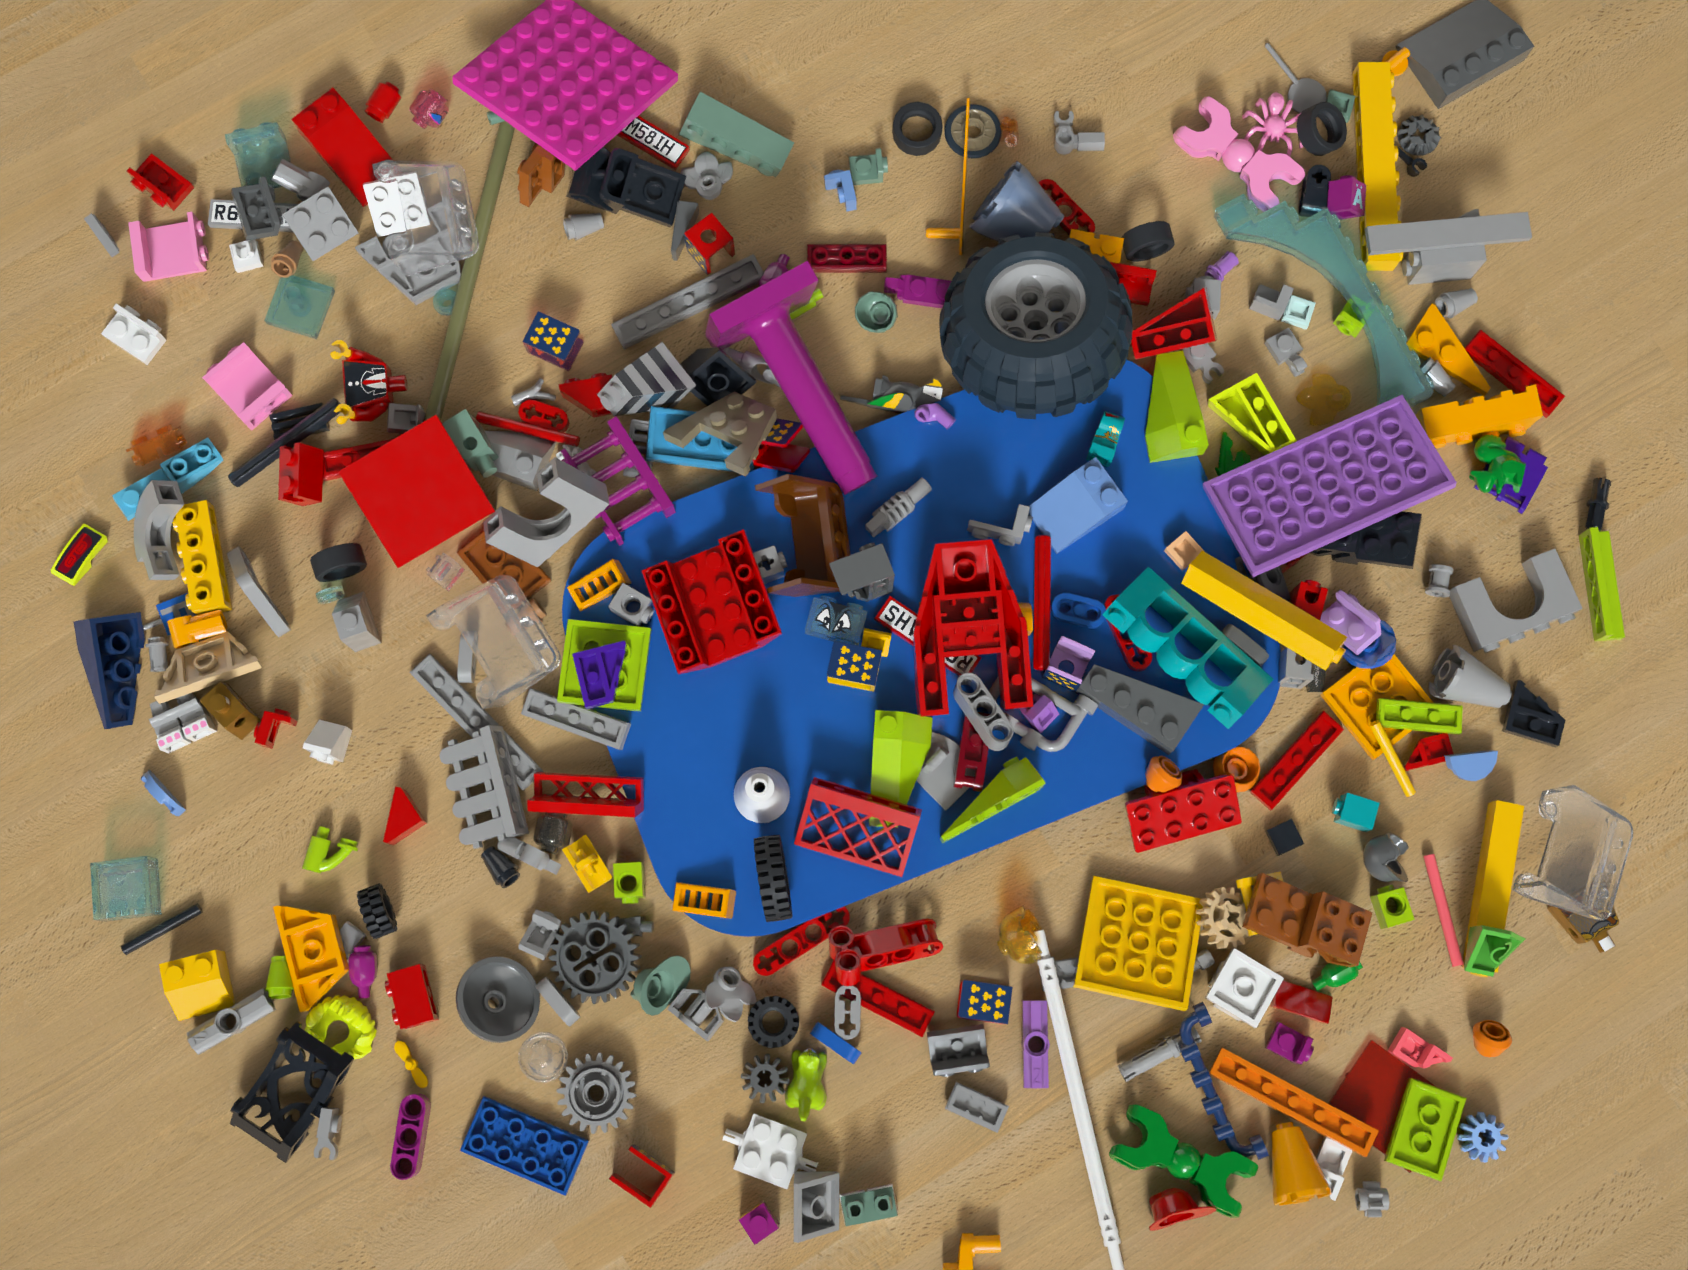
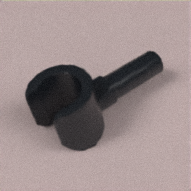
[1397,146,1427,177]

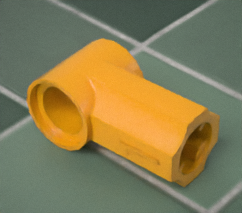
[167,610,228,649]

